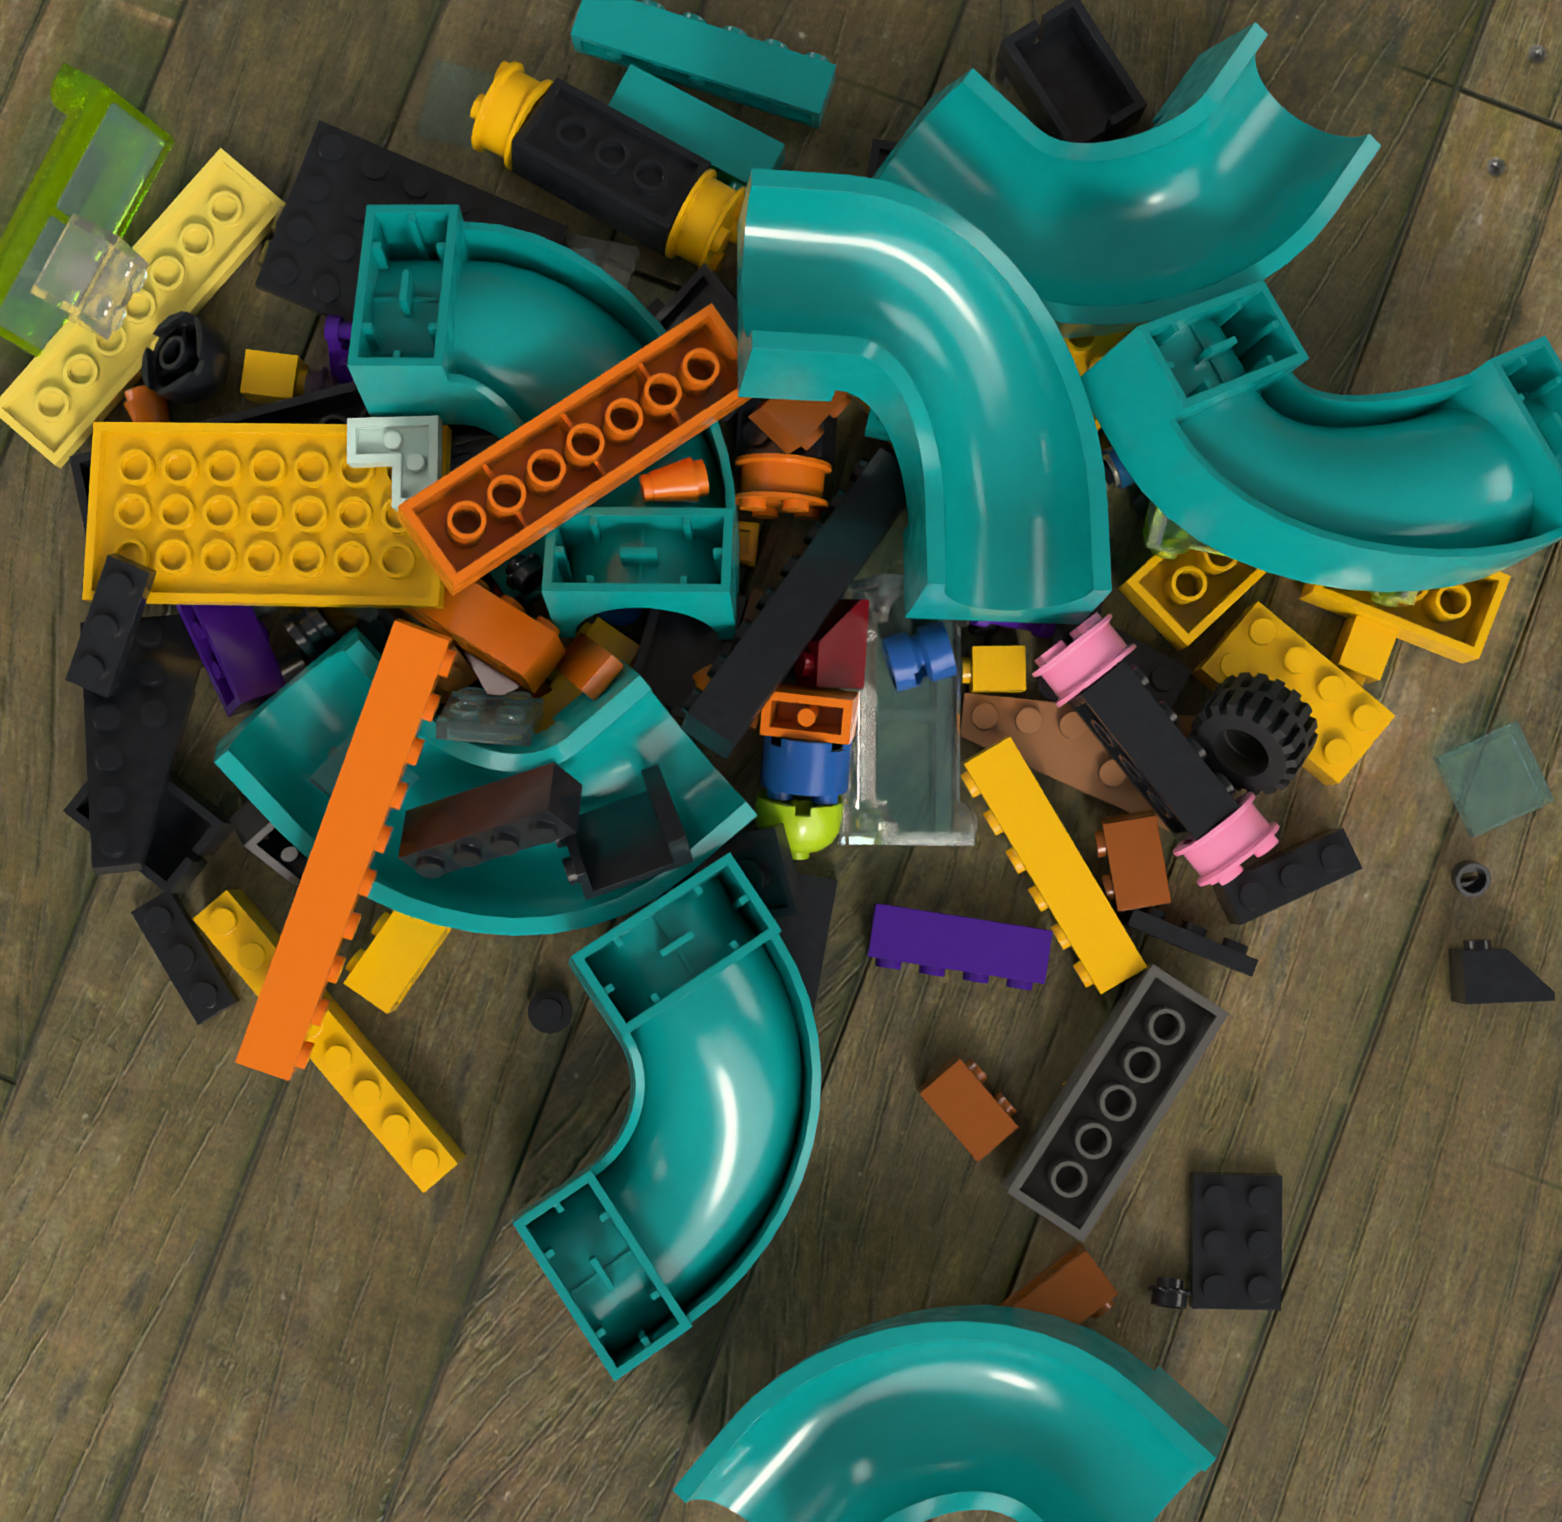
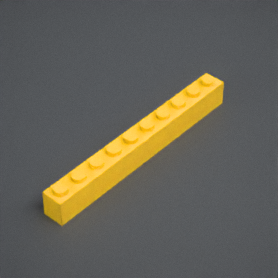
[343,617,640,1014]

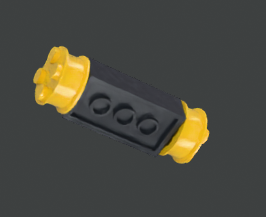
[470,61,746,274]

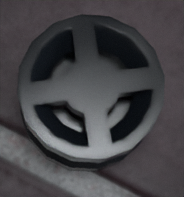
[282,607,339,655]

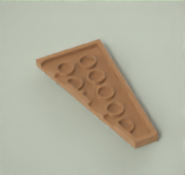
[959,693,1196,833]

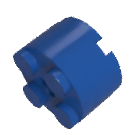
[760,735,853,805]

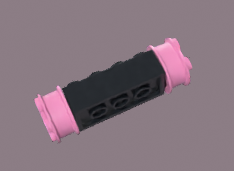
[1032,612,1280,887]

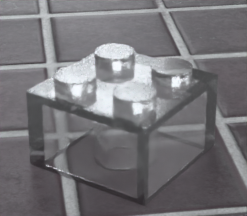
[30,213,149,340]

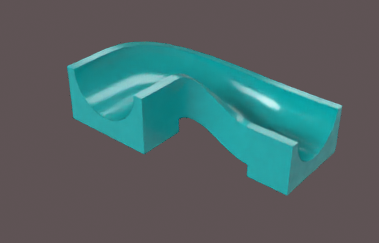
[872,22,1382,338]
[737,168,1112,624]
[347,205,740,639]
[1080,280,1562,592]
[214,626,757,936]
[512,852,821,1382]
[673,1305,1229,1522]

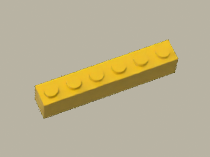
[960,736,1147,994]

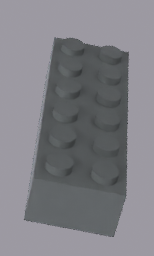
[1001,962,1229,1242]

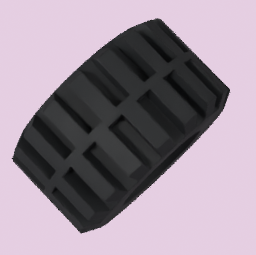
[1190,672,1318,795]

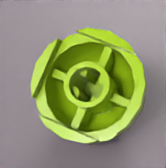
[755,788,844,860]

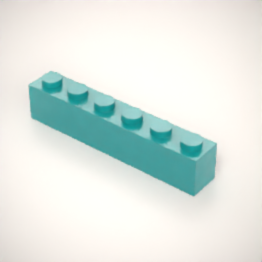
[571,0,836,129]

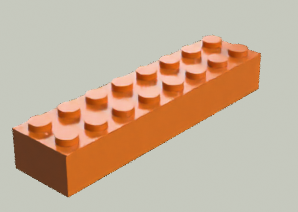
[398,303,751,596]

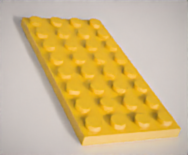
[82,422,452,609]

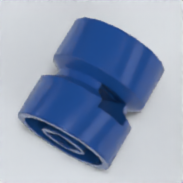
[881,621,957,693]

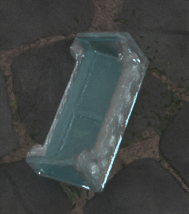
[839,573,978,846]

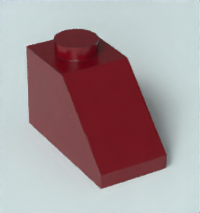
[794,599,869,689]

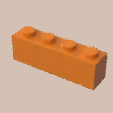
[399,579,567,694]

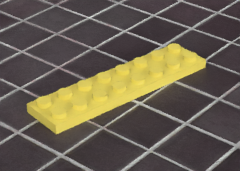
[0,148,286,468]

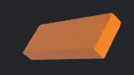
[555,632,624,700]

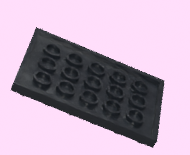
[255,120,568,322]

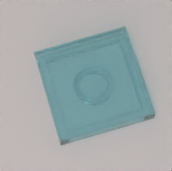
[1433,721,1555,837]

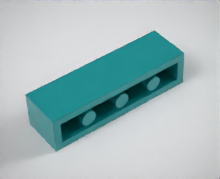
[608,64,785,191]

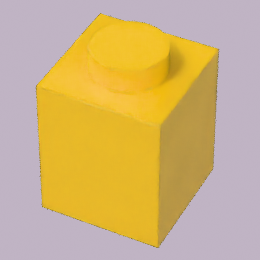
[240,349,312,404]
[1330,615,1399,687]
[961,645,1026,694]

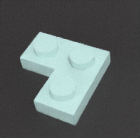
[347,415,443,512]

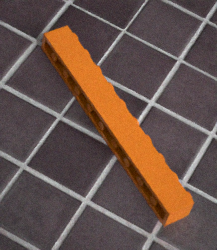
[235,619,457,1081]

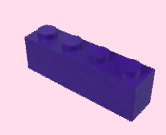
[175,604,286,717]
[866,902,1053,990]

